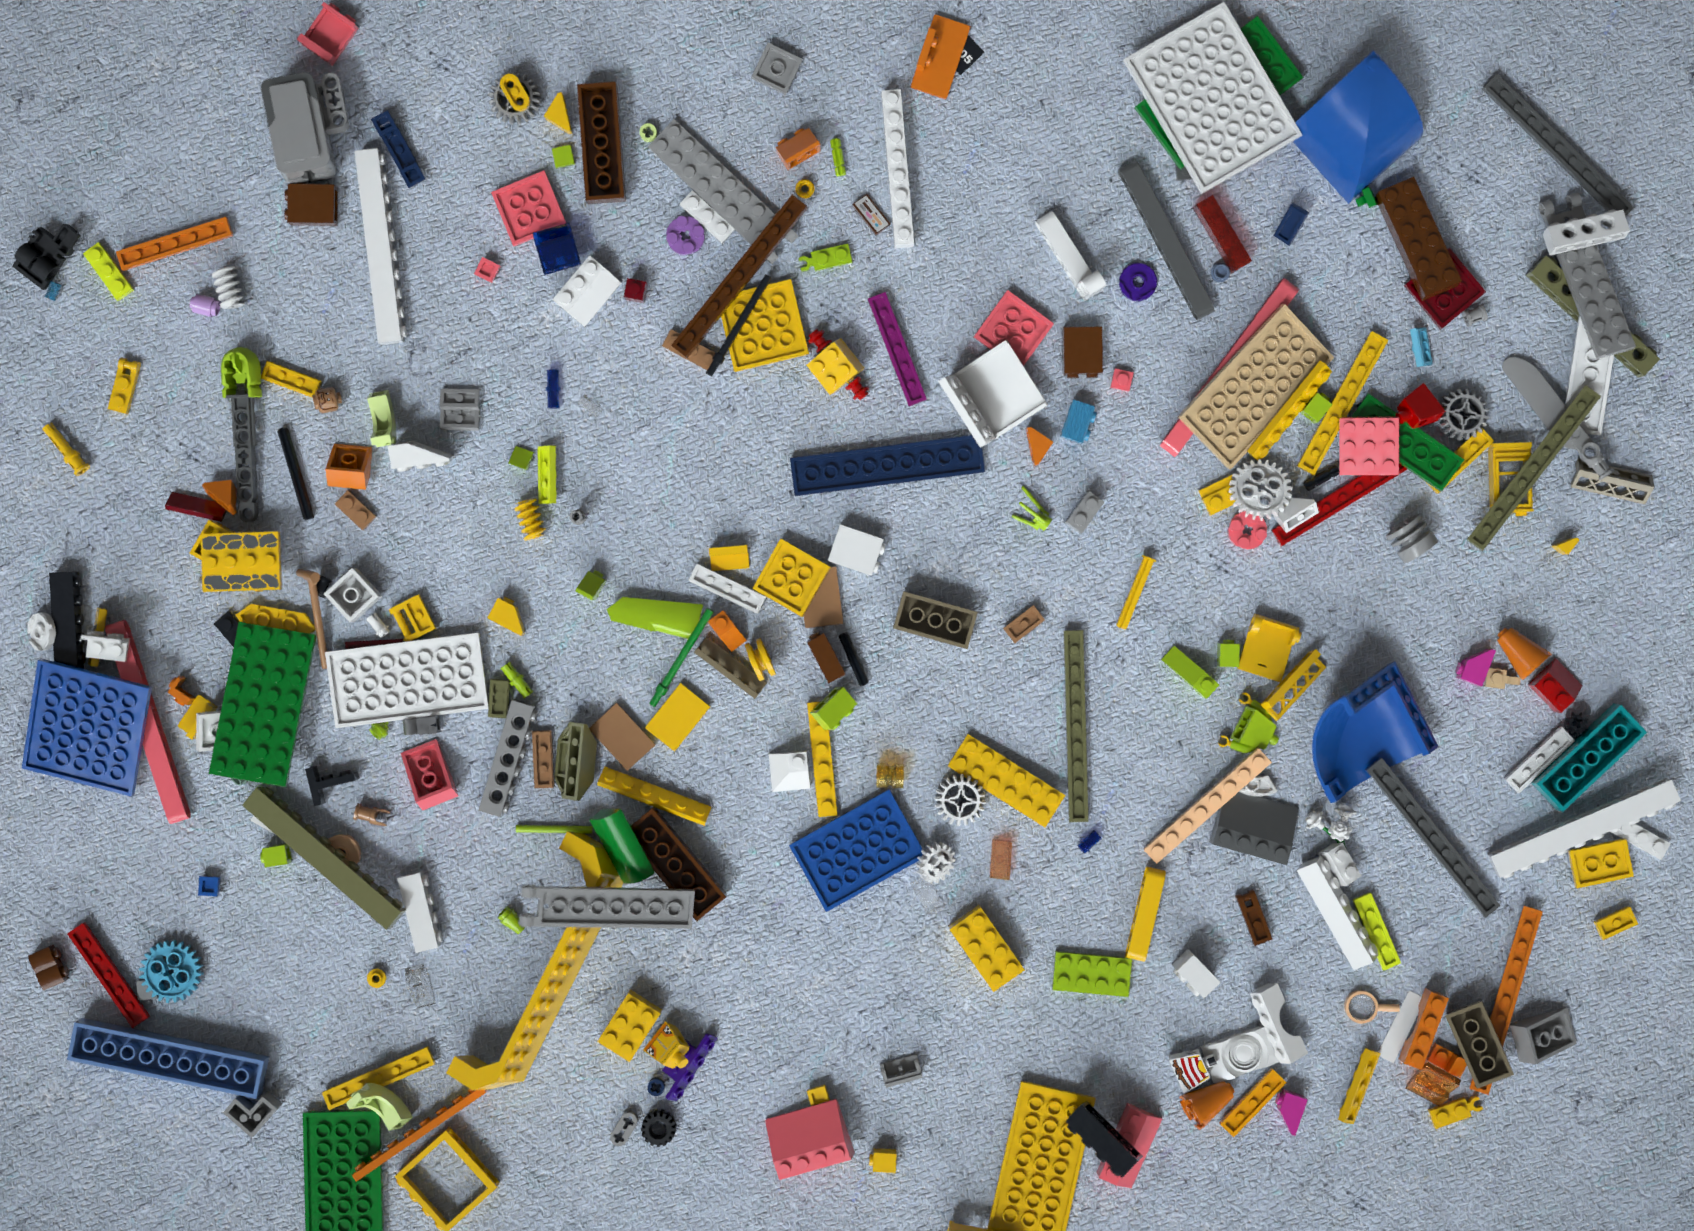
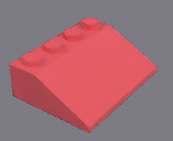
[765,1099,855,1180]

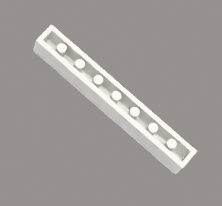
[881,89,914,249]

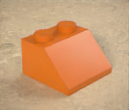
[775,128,821,171]
[325,443,372,490]

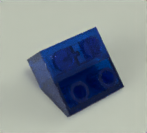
[533,222,582,275]

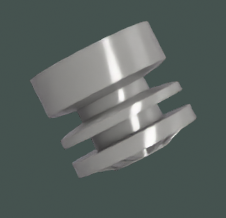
[1385,514,1439,563]

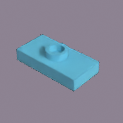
[1410,327,1433,367]

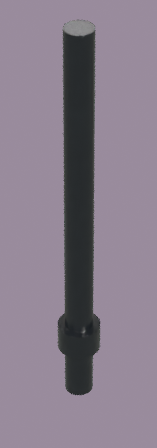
[706,274,772,377]

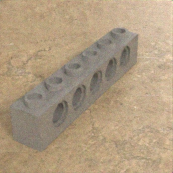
[478,699,538,817]

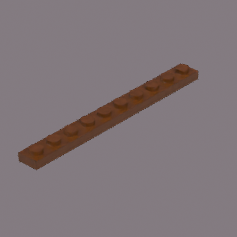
[671,195,808,358]

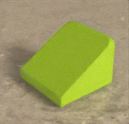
[508,446,534,470]

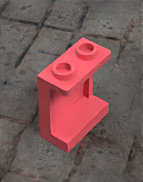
[297,2,359,66]

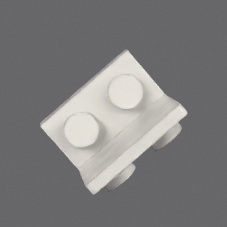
[81,631,129,662]

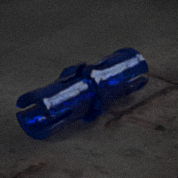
[545,369,561,409]

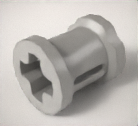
[1462,304,1488,327]

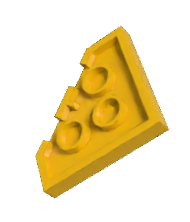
[236,604,316,634]

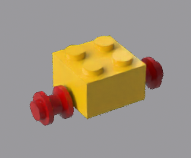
[806,329,869,401]

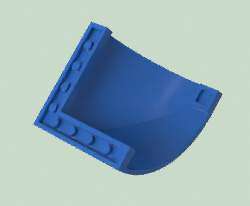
[1293,51,1423,204]
[1312,661,1439,803]

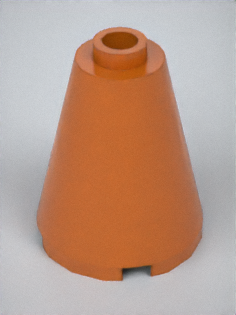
[1497,627,1552,680]
[1179,1081,1235,1130]

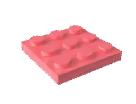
[491,170,567,247]
[973,290,1054,366]
[1339,417,1399,475]

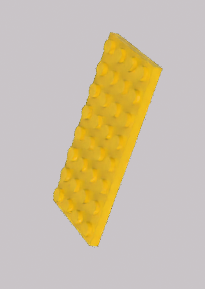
[987,1081,1096,1231]

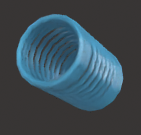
[44,281,62,301]

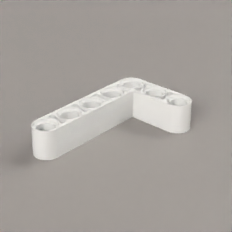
[1035,211,1106,301]

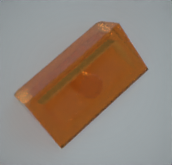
[990,839,1012,880]

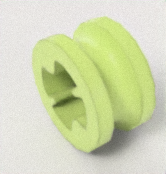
[640,123,657,142]

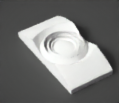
[1200,1025,1279,1083]

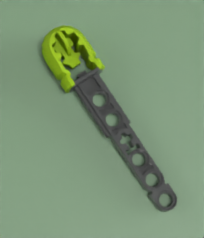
[221,347,262,522]

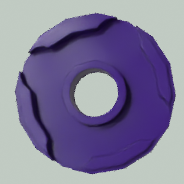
[1119,263,1157,302]

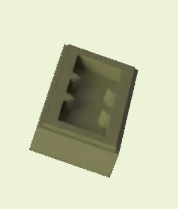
[488,679,510,718]

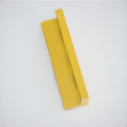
[1260,649,1326,721]

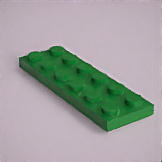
[1352,394,1464,492]

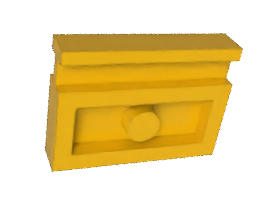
[1198,474,1236,516]

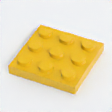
[752,538,831,617]

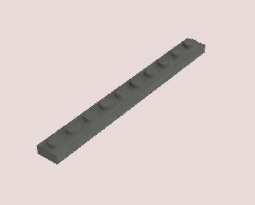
[1482,74,1634,217]
[1365,757,1501,918]

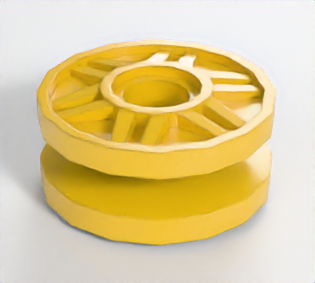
[744,638,776,681]

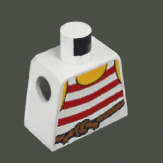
[1169,1049,1217,1094]

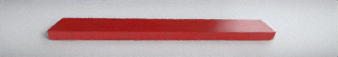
[1271,463,1407,546]

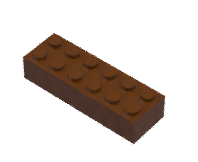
[577,81,626,204]
[1375,177,1462,301]
[630,807,727,922]

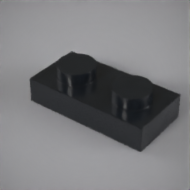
[214,611,239,647]

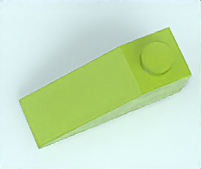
[1161,646,1219,699]

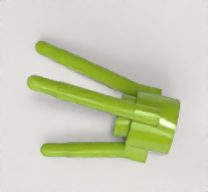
[1012,486,1052,531]

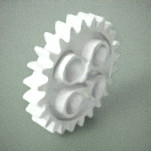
[1229,459,1293,521]

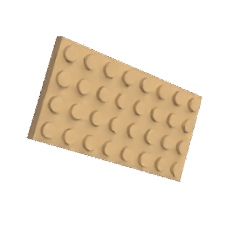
[1178,304,1334,470]

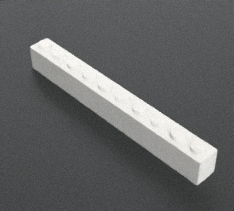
[354,148,407,345]
[1487,778,1681,878]

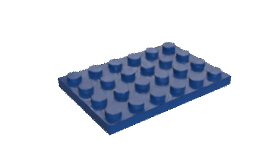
[789,789,923,912]

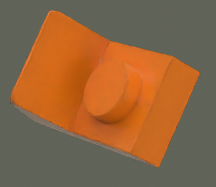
[1426,1043,1467,1078]

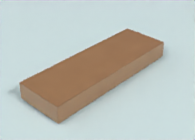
[532,730,554,789]

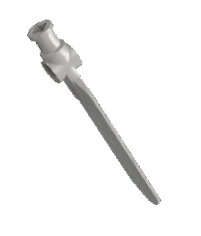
[1502,357,1615,481]

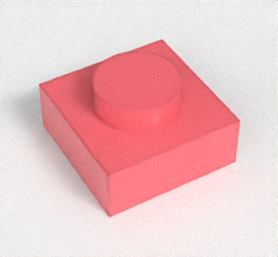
[474,257,501,283]
[1110,368,1134,392]

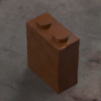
[284,184,338,226]
[1062,327,1103,379]
[807,631,846,684]

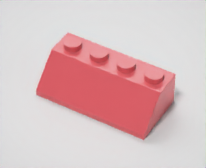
[1097,1103,1162,1188]

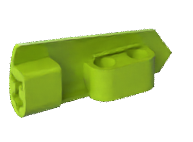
[606,597,703,639]

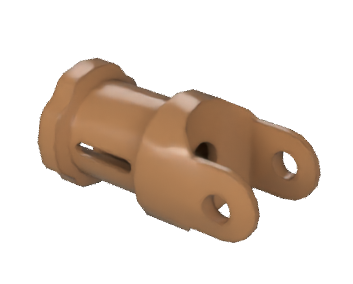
[353,803,391,826]

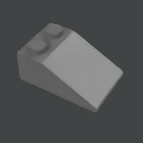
[1510,1007,1577,1064]

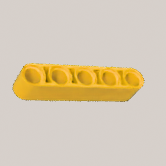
[1125,866,1166,962]

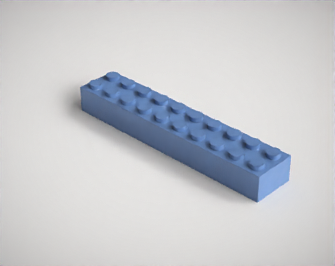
[67,1018,270,1099]

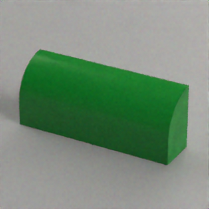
[589,809,655,884]

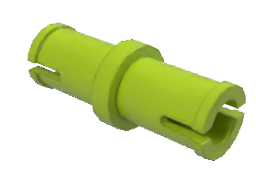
[500,661,533,699]

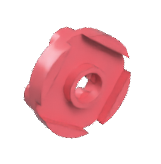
[1228,511,1267,549]

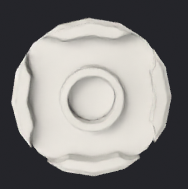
[27,612,56,651]

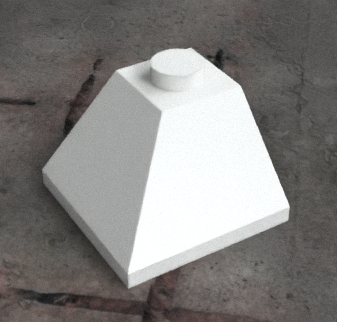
[769,750,810,792]

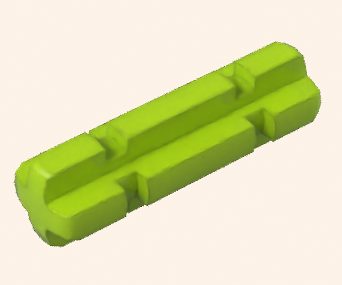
[830,138,846,177]

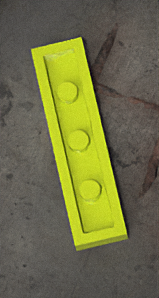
[1352,892,1401,971]

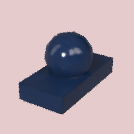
[1273,202,1310,246]

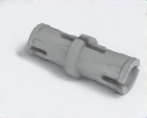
[570,510,586,525]

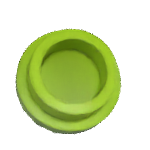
[369,722,389,740]

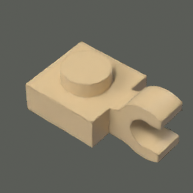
[1484,668,1521,689]

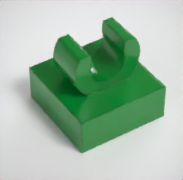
[1355,187,1378,208]

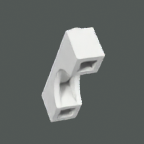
[1250,983,1308,1064]

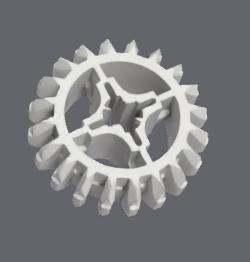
[934,774,986,826]

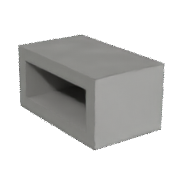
[1064,491,1105,534]

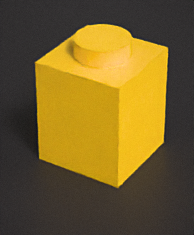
[869,1148,897,1173]

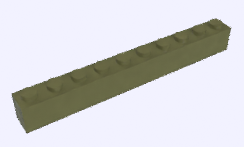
[242,787,406,930]

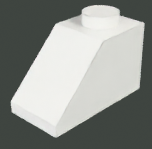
[1273,498,1319,533]

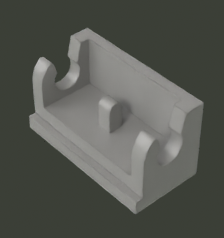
[880,1054,923,1088]

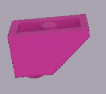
[1455,649,1496,686]
[1275,1088,1308,1136]

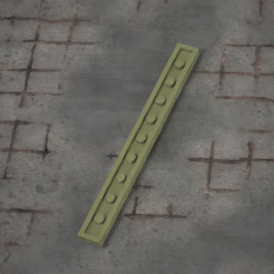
[1467,385,1601,551]
[1063,630,1089,822]

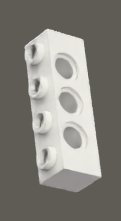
[1543,209,1630,255]

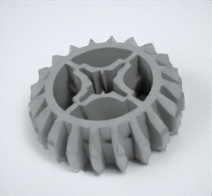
[489,72,541,125]
[1438,388,1489,440]

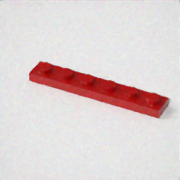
[67,922,150,1028]

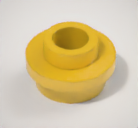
[795,179,815,199]
[367,968,386,988]

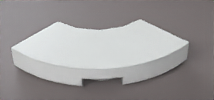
[1239,775,1278,797]

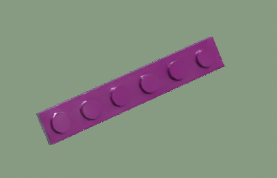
[867,292,927,407]

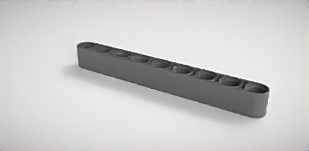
[1118,160,1215,321]

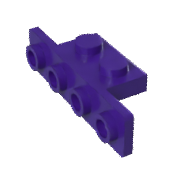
[662,1033,718,1101]

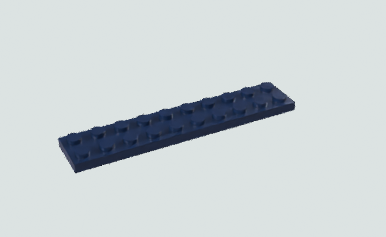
[790,435,985,496]

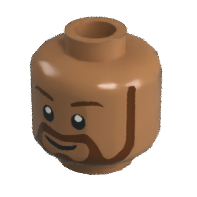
[312,387,342,413]

